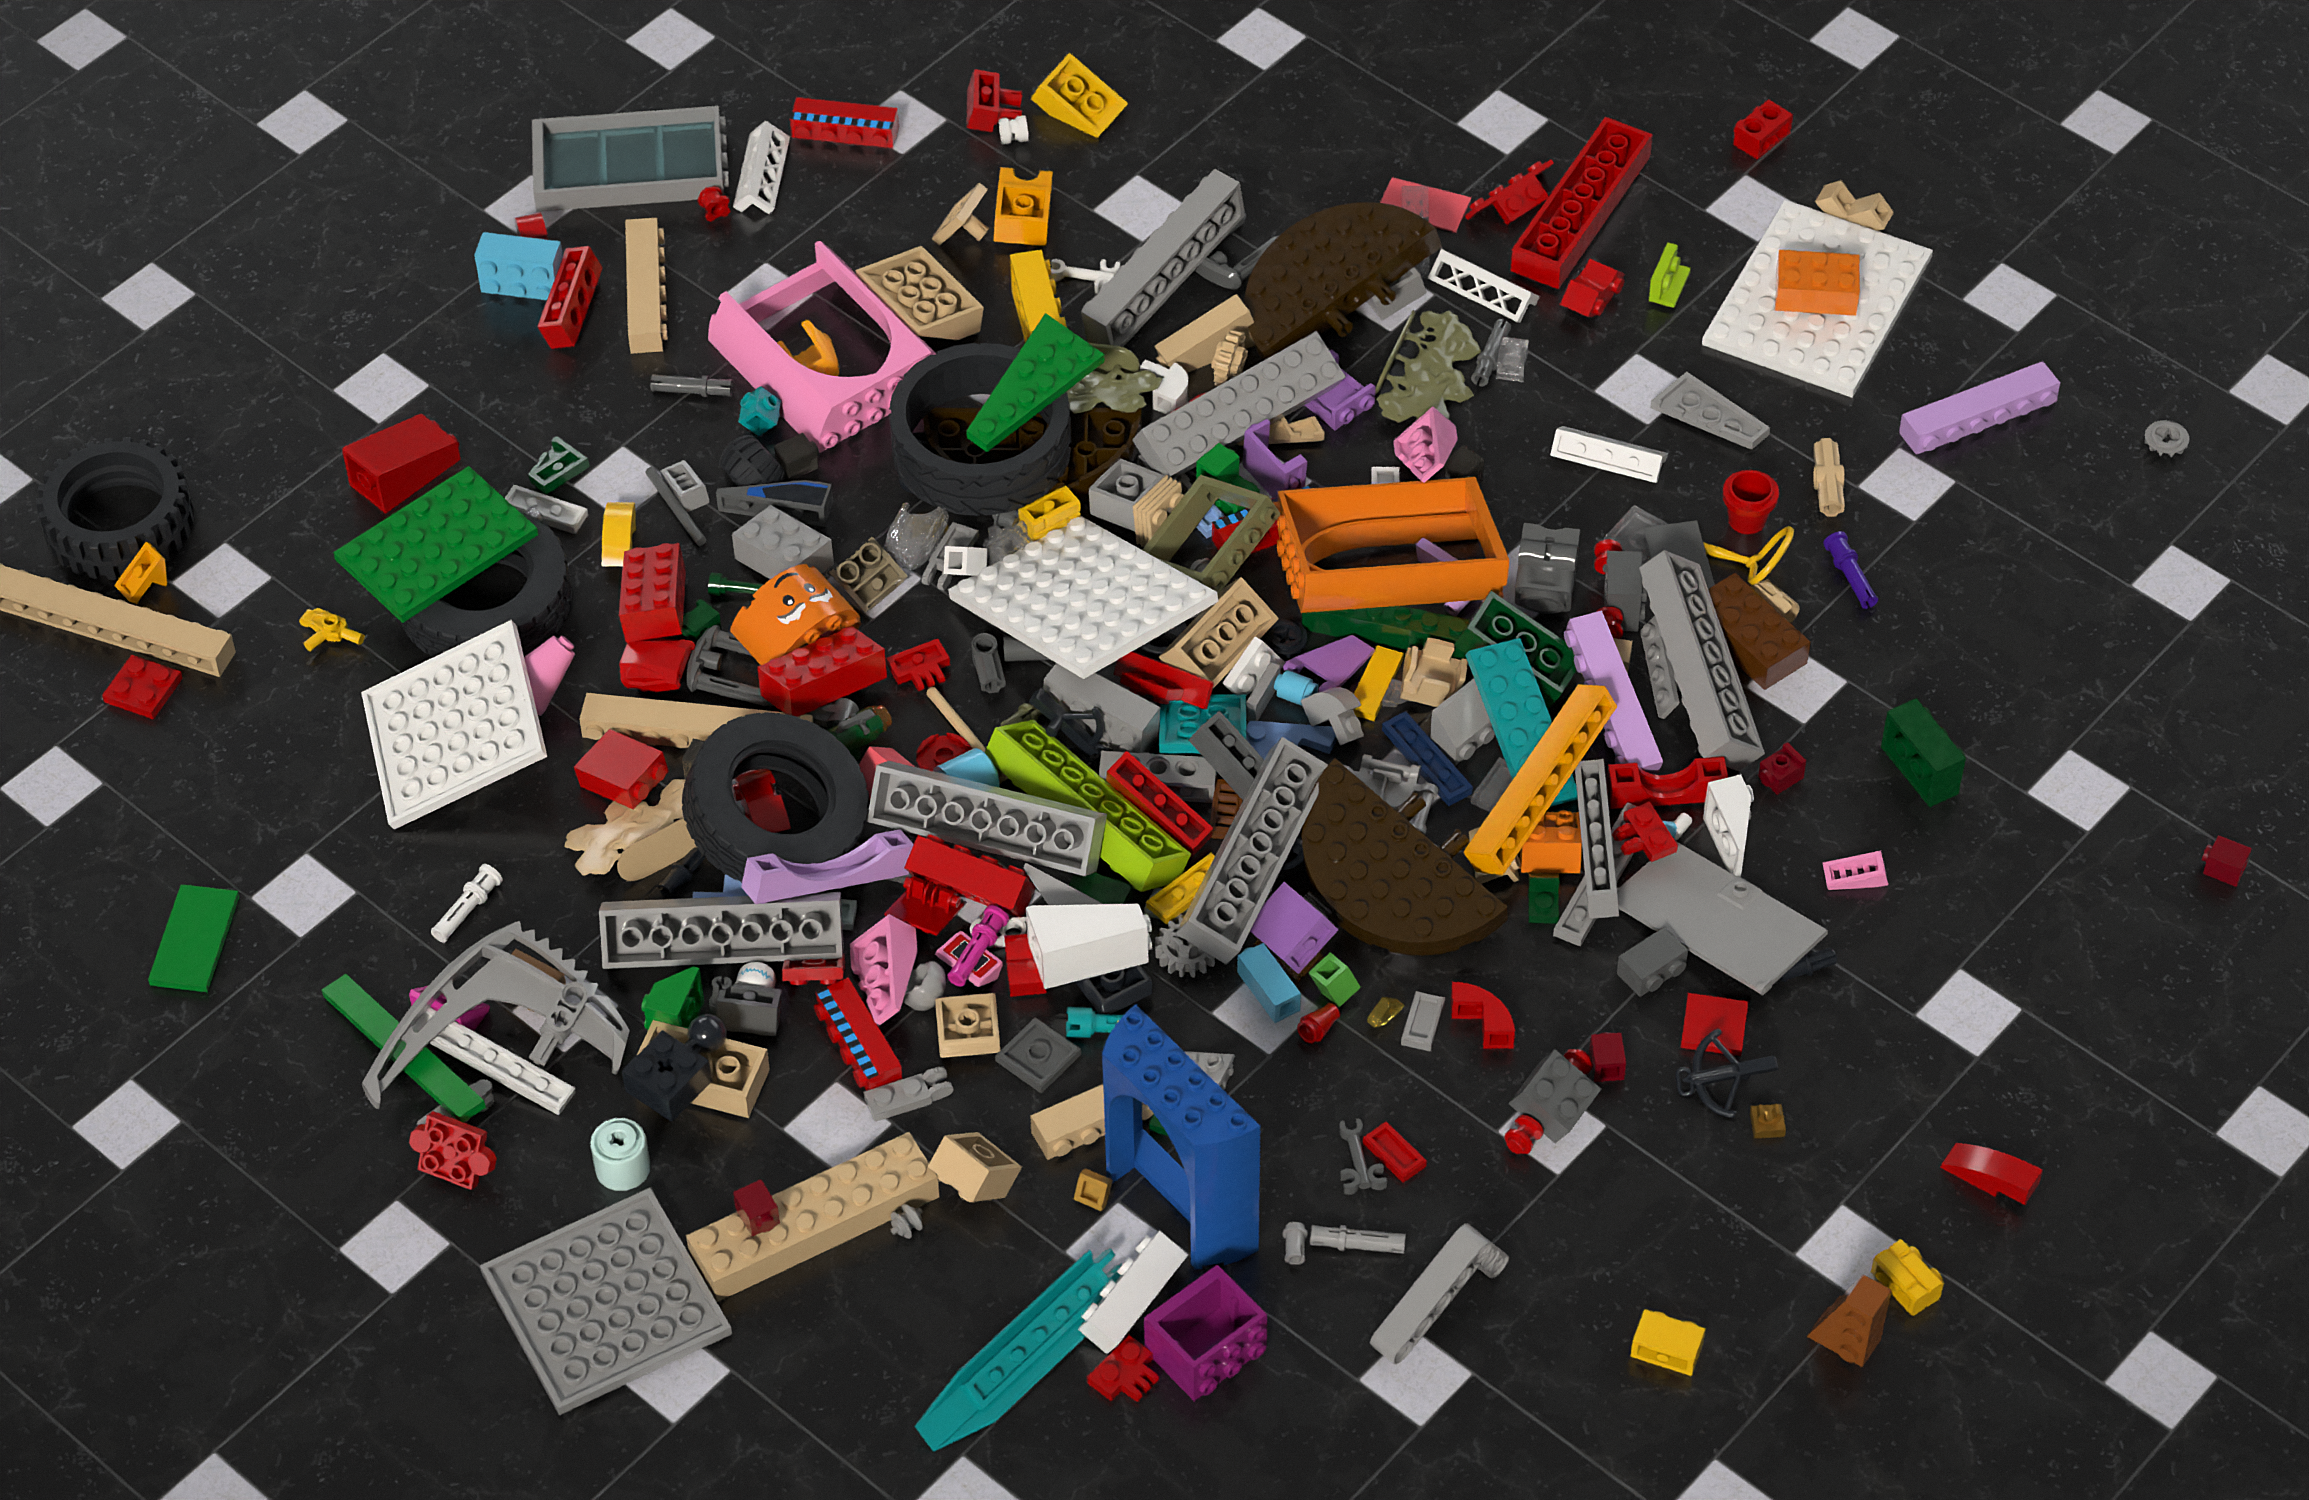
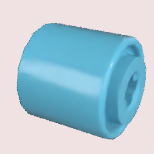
[933,748,1000,788]

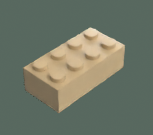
[1159,577,1279,688]
[637,1020,770,1118]

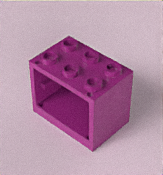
[1144,1265,1267,1401]

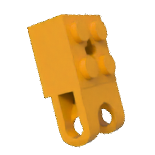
[994,167,1053,246]

